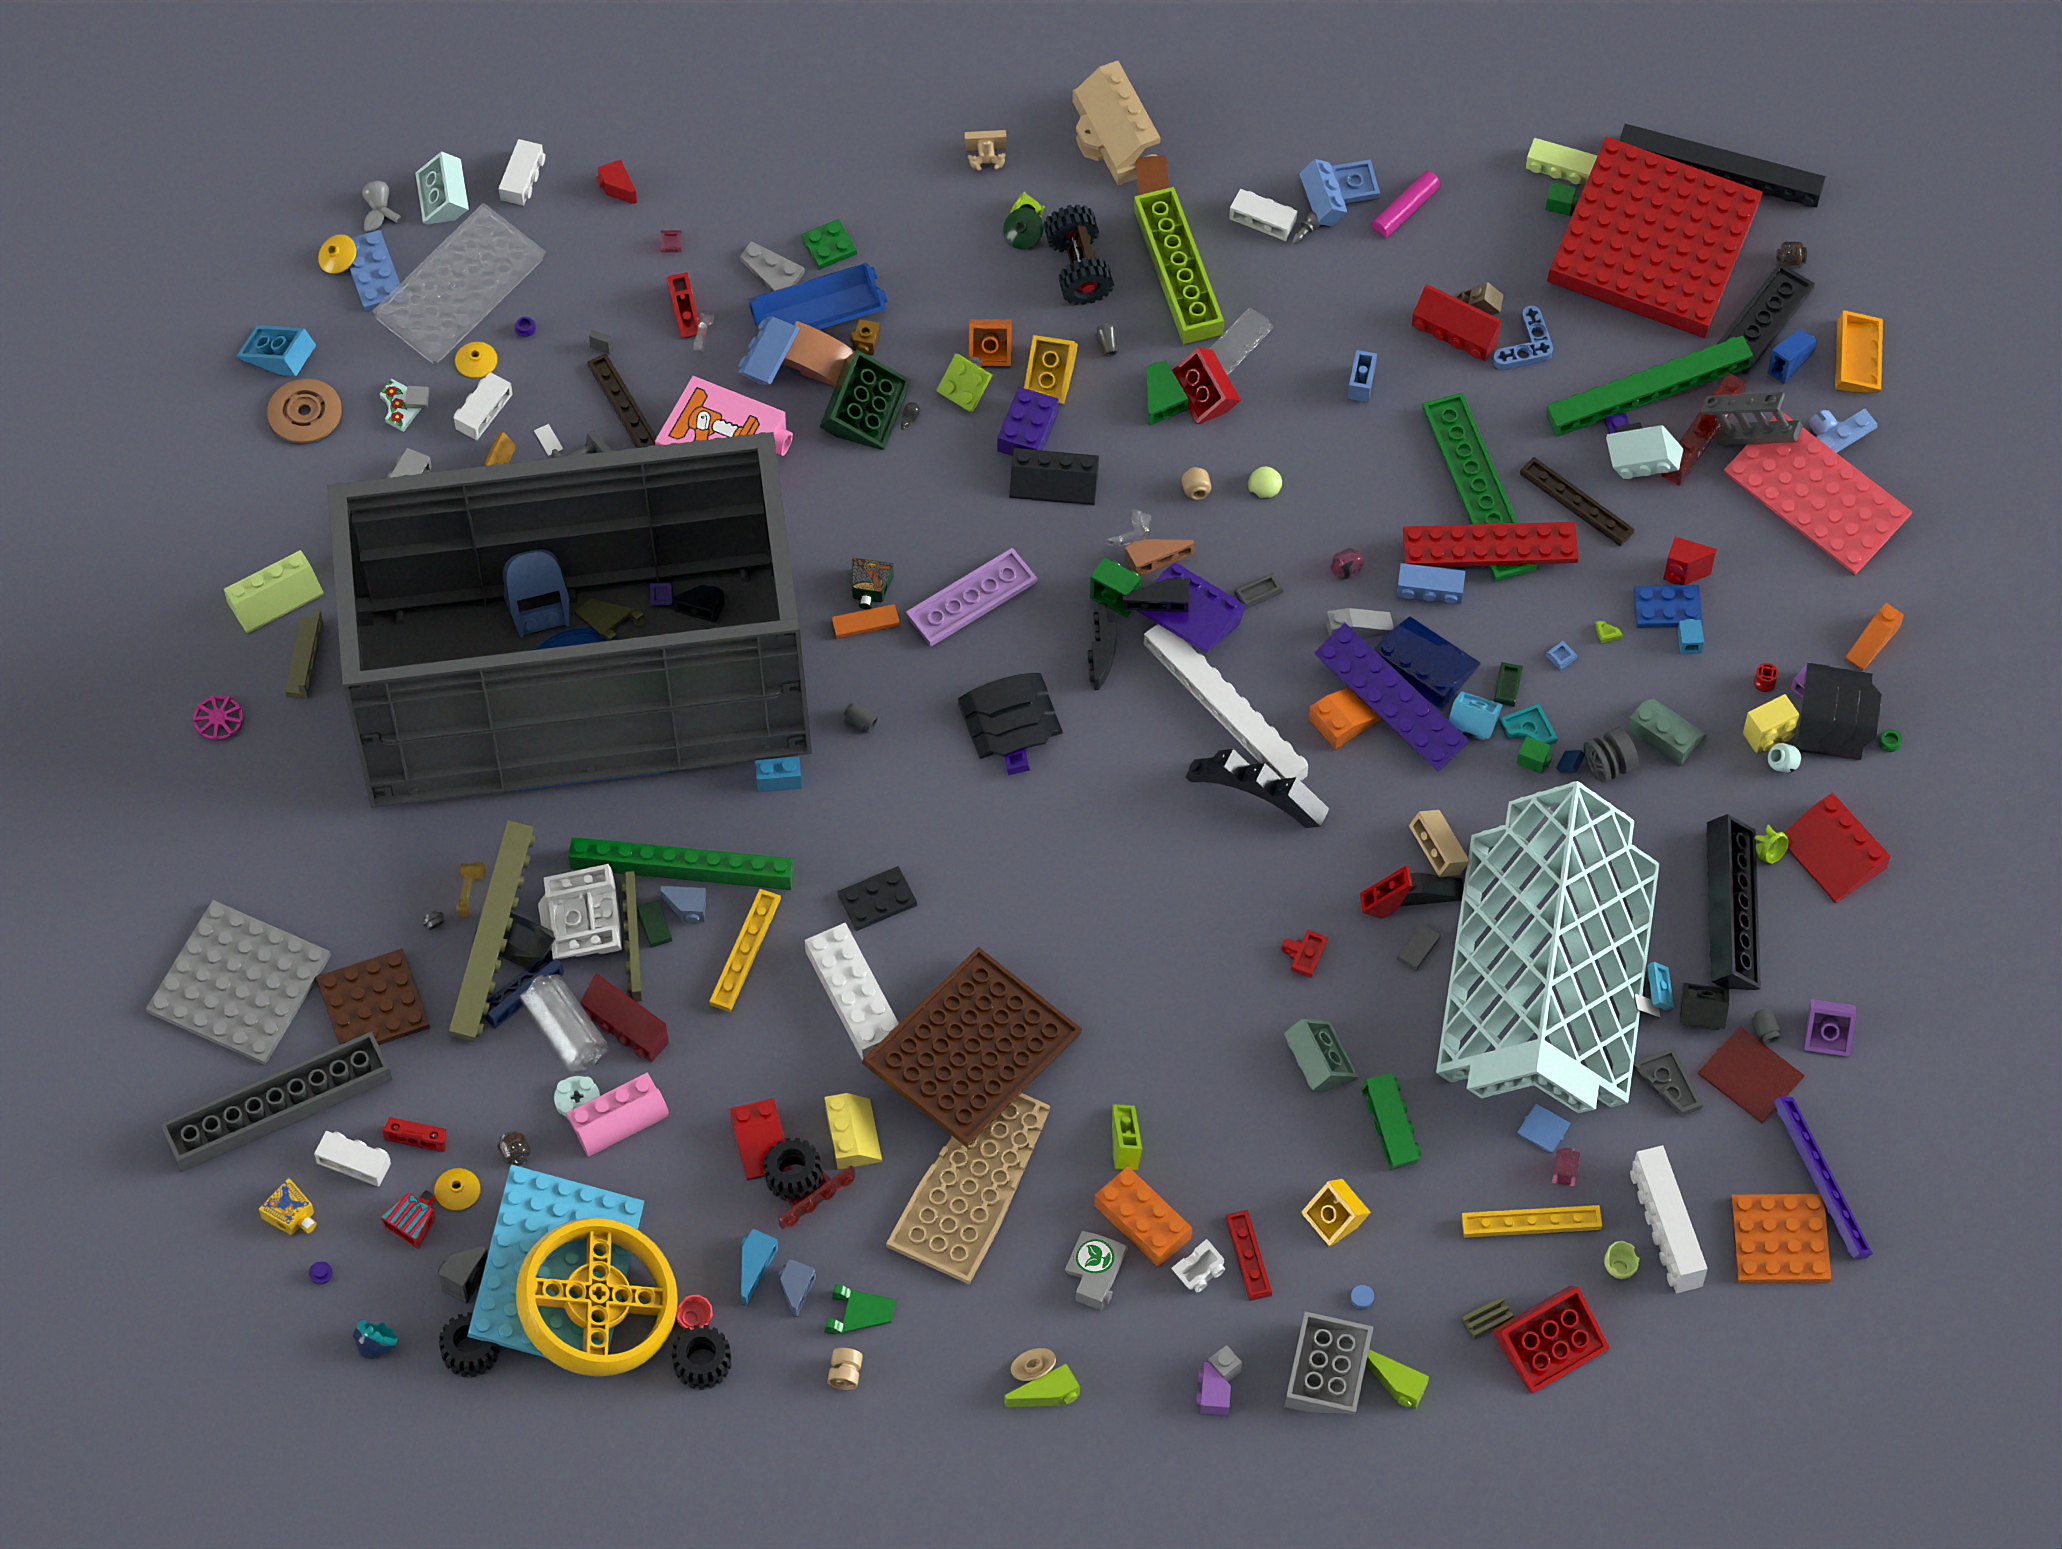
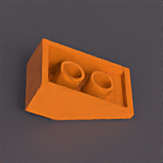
[1308,687,1382,750]

